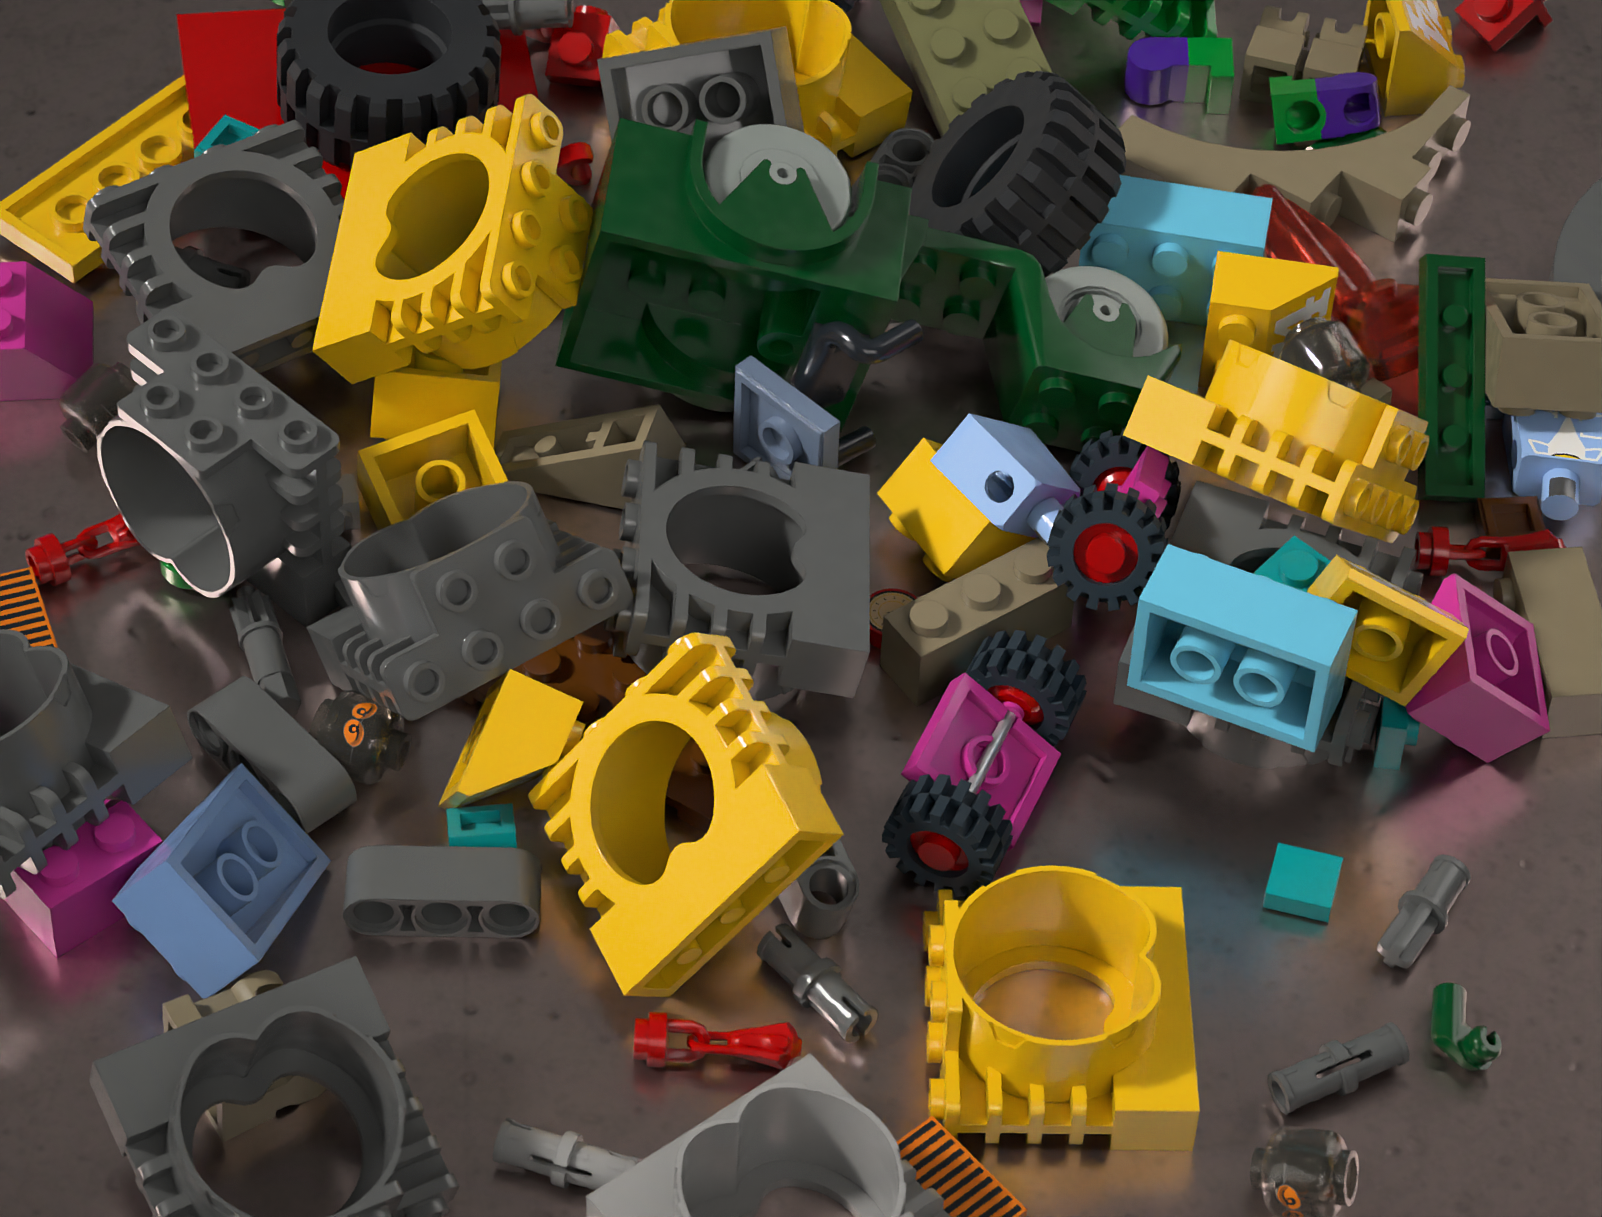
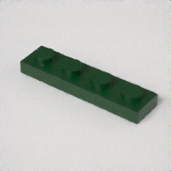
[1418,254,1485,503]

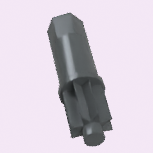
[229,586,301,717]

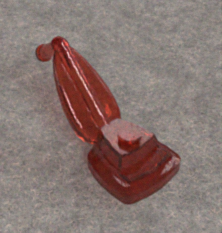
[1252,183,1419,381]

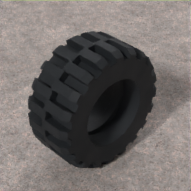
[277,0,501,170]
[909,71,1126,277]

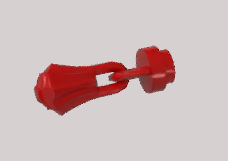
[25,513,141,586]
[1414,526,1567,577]
[633,1012,802,1070]

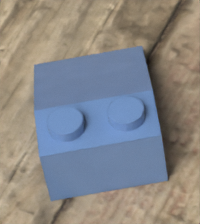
[112,763,331,999]

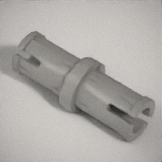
[493,1117,641,1190]

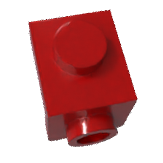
[1454,0,1553,52]
[545,5,621,88]

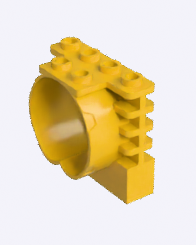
[603,0,913,158]
[312,94,593,384]
[1123,339,1429,543]
[528,632,844,997]
[923,865,1200,1151]

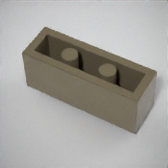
[880,537,1074,707]
[1493,547,1602,739]

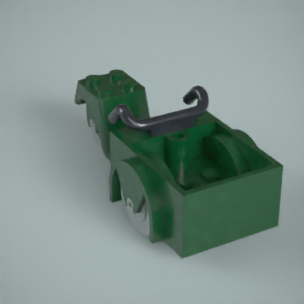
[555,118,1182,467]

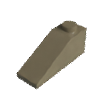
[495,404,687,509]

